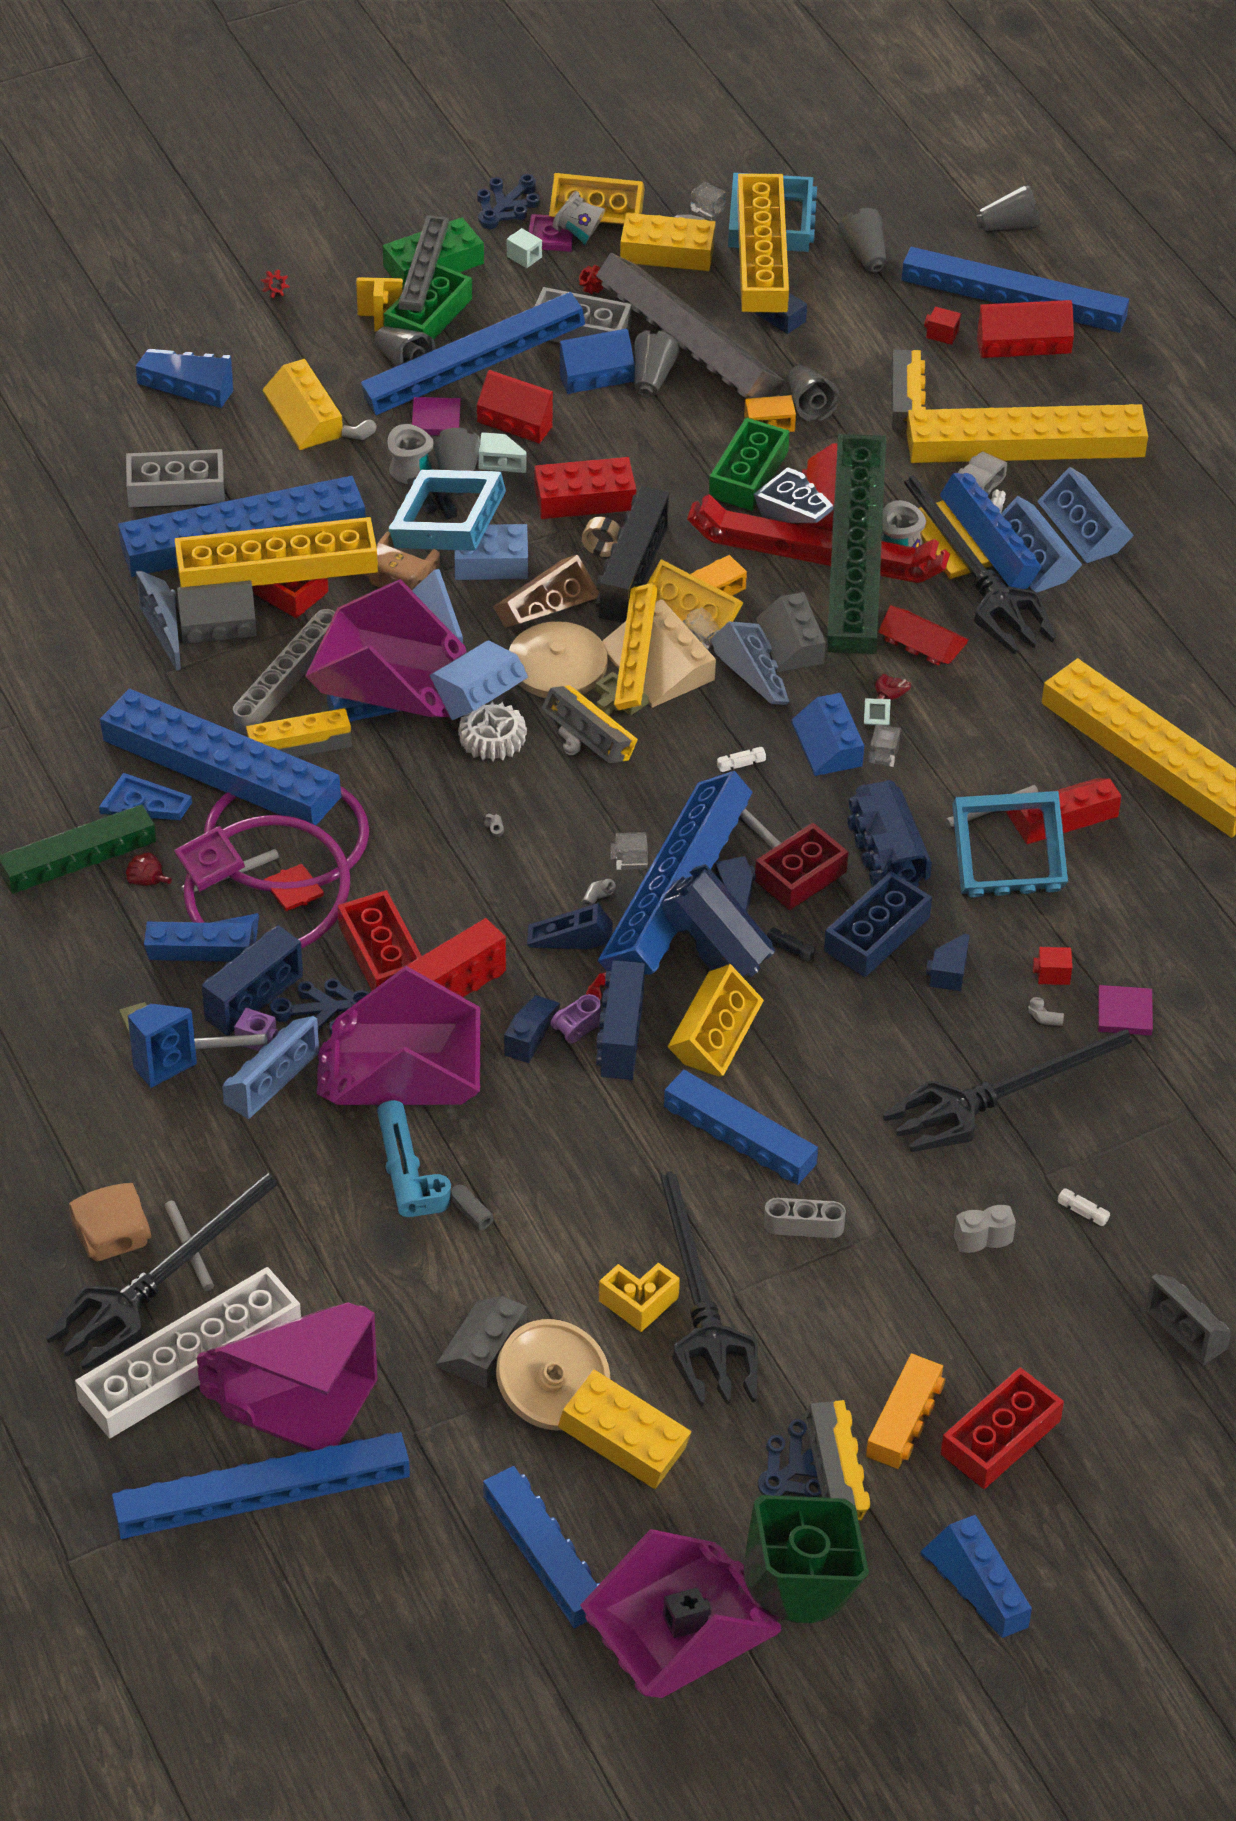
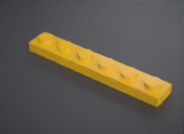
[614,583,657,710]

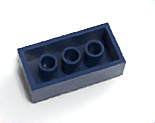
[824,871,932,977]
[202,925,303,1036]
[596,960,645,1080]

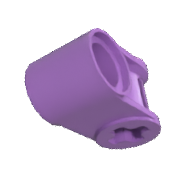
[551,994,601,1044]

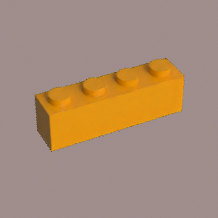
[866,1353,945,1469]

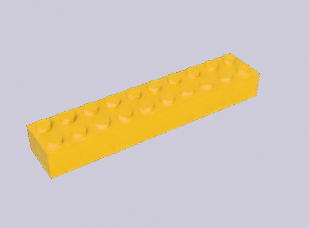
[906,404,1148,463]
[1042,658,1236,838]

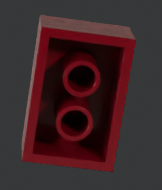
[755,823,849,910]

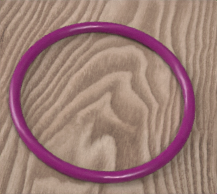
[204,786,369,892]
[184,815,350,949]

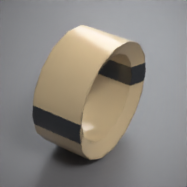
[582,517,620,557]

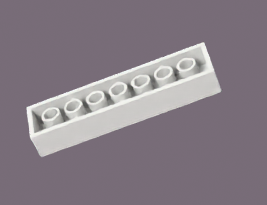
[75,1267,301,1439]

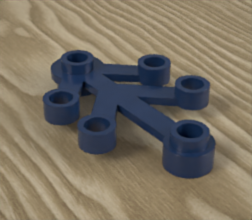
[477,174,540,229]
[270,979,369,1035]
[757,1419,821,1497]

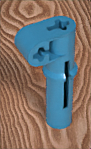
[377,1100,451,1217]

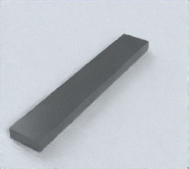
[399,215,449,312]

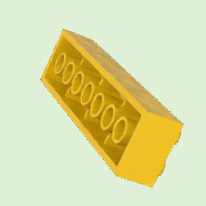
[737,174,789,313]
[175,517,378,587]

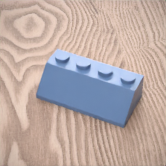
[1037,467,1134,563]
[1001,496,1082,593]
[412,569,463,643]
[430,640,528,720]
[222,1016,319,1119]

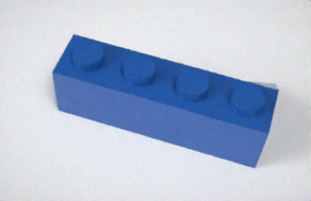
[136,349,233,408]
[144,913,259,962]
[920,1515,1032,1638]

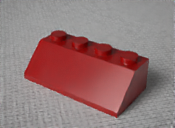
[977,300,1074,358]
[799,443,838,531]
[1005,778,1121,844]

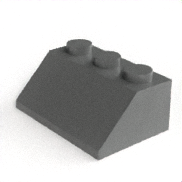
[177,580,257,644]
[756,592,826,672]
[1145,1274,1232,1366]
[436,1296,527,1389]

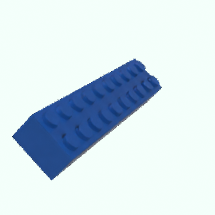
[118,476,366,577]
[100,689,341,825]
[598,771,753,975]

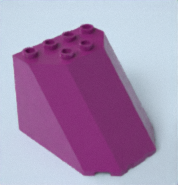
[305,579,467,717]
[317,966,481,1105]
[196,1302,378,1451]
[580,1529,781,1698]

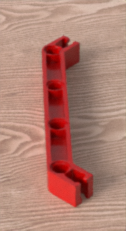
[687,494,950,583]

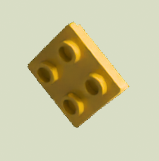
[356,277,403,331]

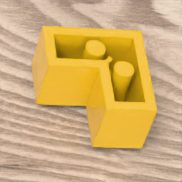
[599,1263,680,1332]

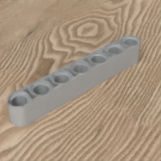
[233,609,335,734]

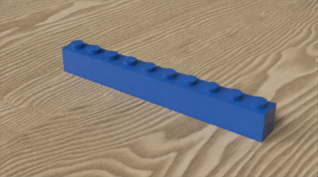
[902,247,1129,333]
[361,291,586,415]
[112,1432,410,1539]

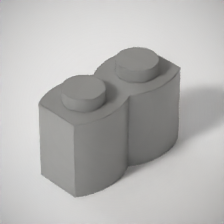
[958,452,1007,495]
[954,1205,1016,1253]

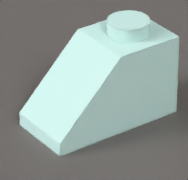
[479,433,526,473]

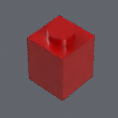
[924,307,961,345]
[1033,947,1073,985]

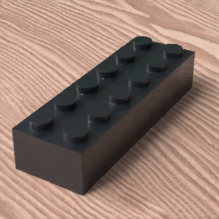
[596,486,669,623]

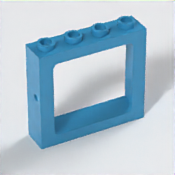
[728,173,817,252]
[389,470,506,551]
[952,791,1068,897]

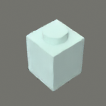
[506,228,542,268]
[864,698,890,726]

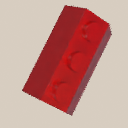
[477,370,553,444]
[878,605,969,665]

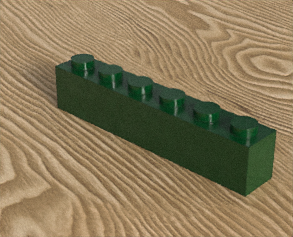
[0,804,156,894]

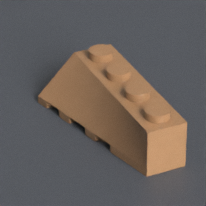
[493,555,599,628]

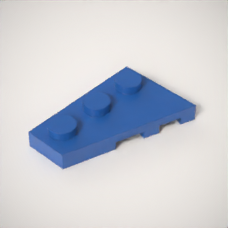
[99,773,192,820]

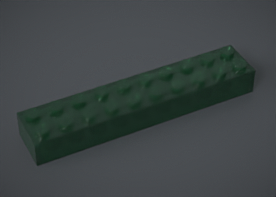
[827,434,886,654]

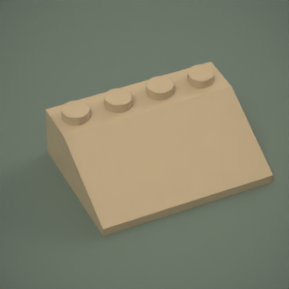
[602,599,716,708]

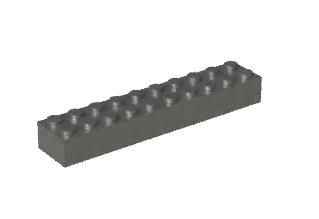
[596,253,786,399]

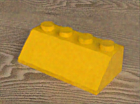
[549,173,645,225]
[263,359,342,450]
[668,964,764,1077]

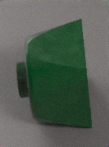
[744,1495,869,1623]

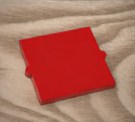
[264,864,324,911]

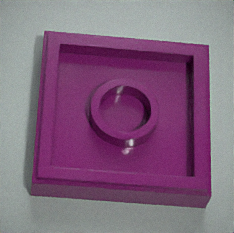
[529,214,574,252]
[412,397,461,436]
[174,826,245,892]
[1098,985,1153,1035]

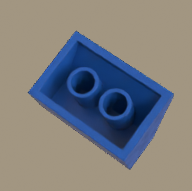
[560,328,635,394]
[791,693,864,776]
[128,1004,197,1088]

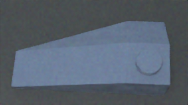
[754,468,834,523]
[136,571,181,671]
[710,621,789,705]

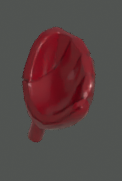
[875,674,911,700]
[126,852,172,885]

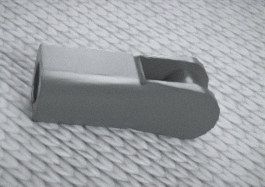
[451,1185,493,1230]

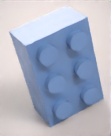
[455,524,528,580]

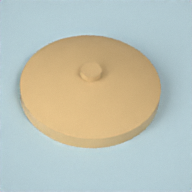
[509,622,607,698]
[496,1319,610,1430]

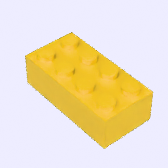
[620,213,716,271]
[558,1369,691,1489]

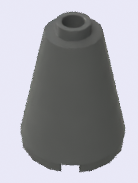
[976,184,1040,231]
[838,208,887,272]
[375,326,436,367]
[634,330,680,397]
[788,365,840,421]
[433,428,481,497]

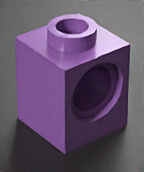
[234,1008,278,1051]

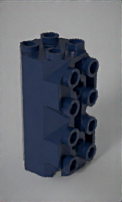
[847,780,932,888]
[662,864,775,978]

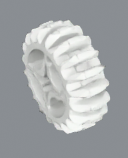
[458,701,527,761]

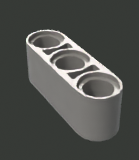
[764,1198,846,1238]

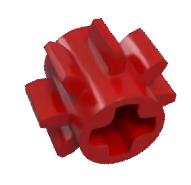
[579,265,605,294]
[260,269,290,298]

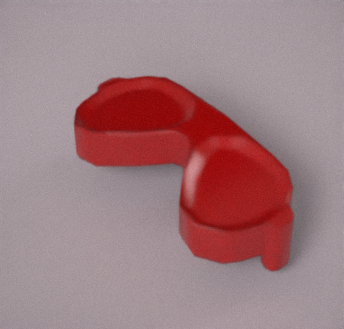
[586,973,606,1000]

